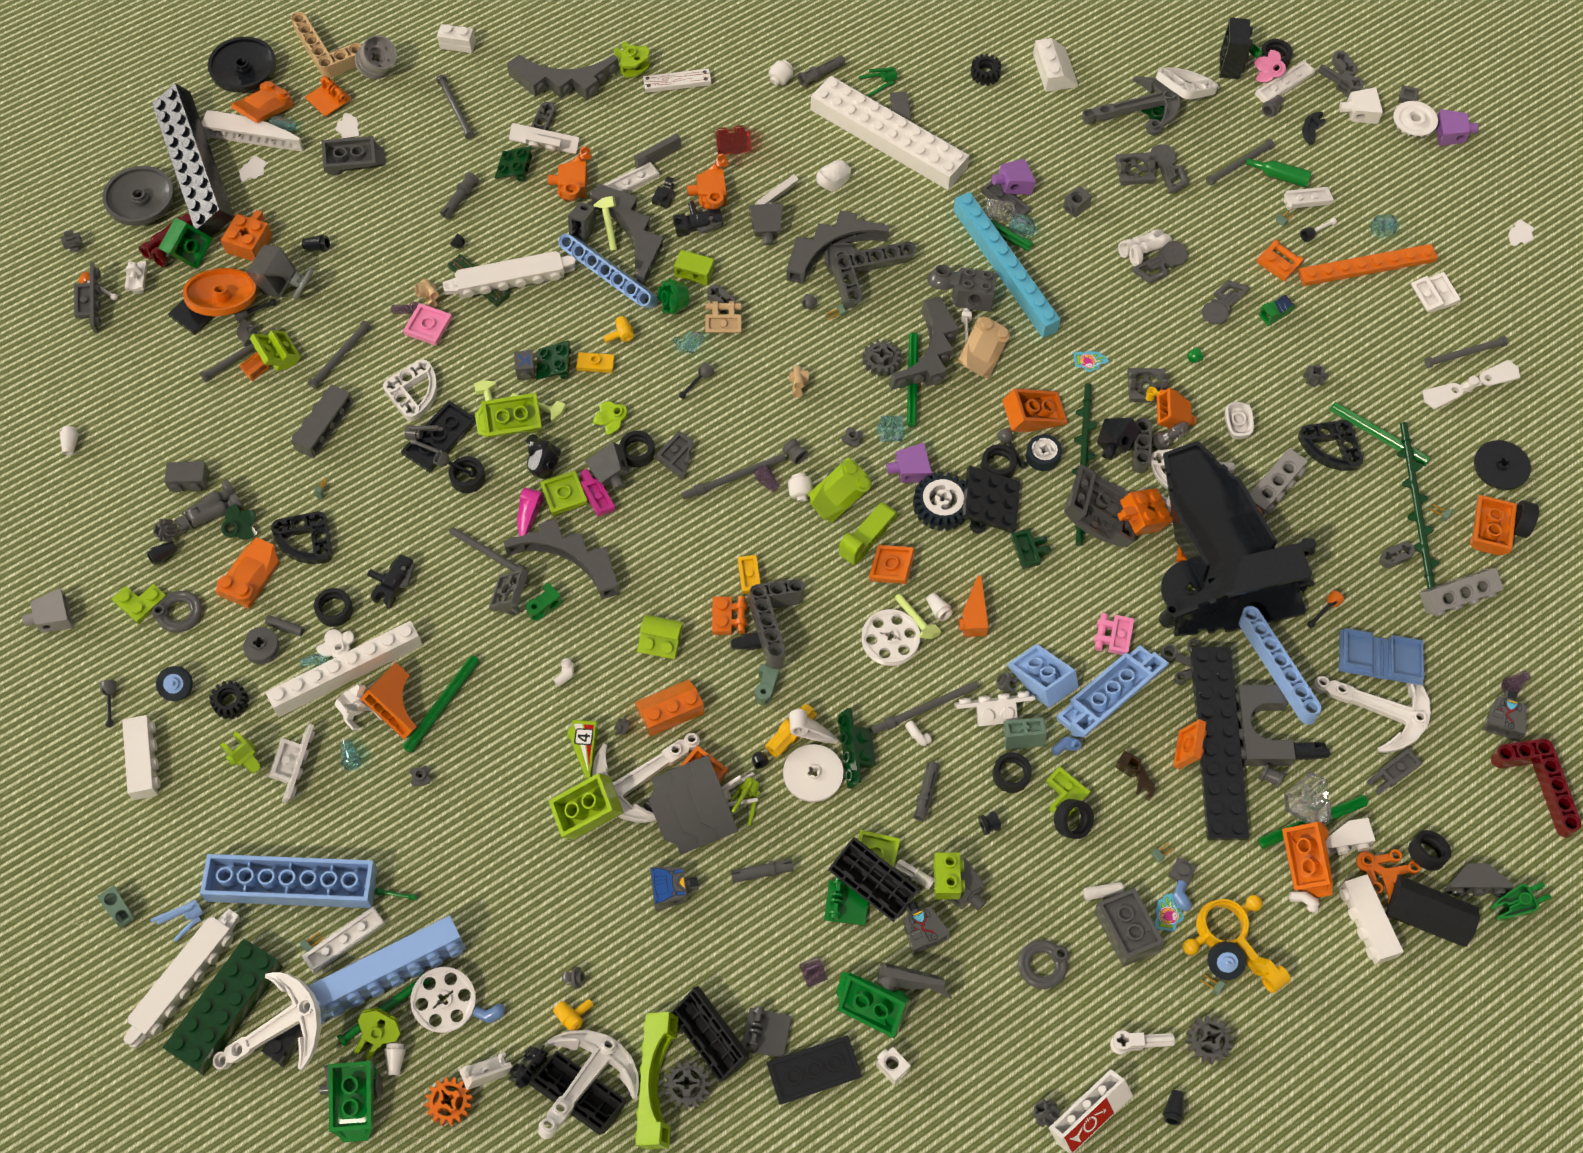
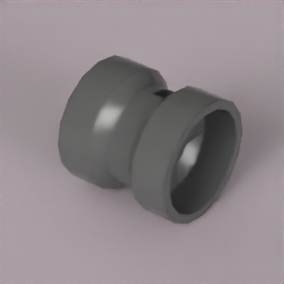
[782,438,808,464]

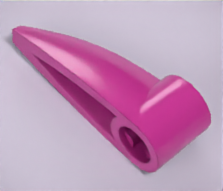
[517,487,544,537]

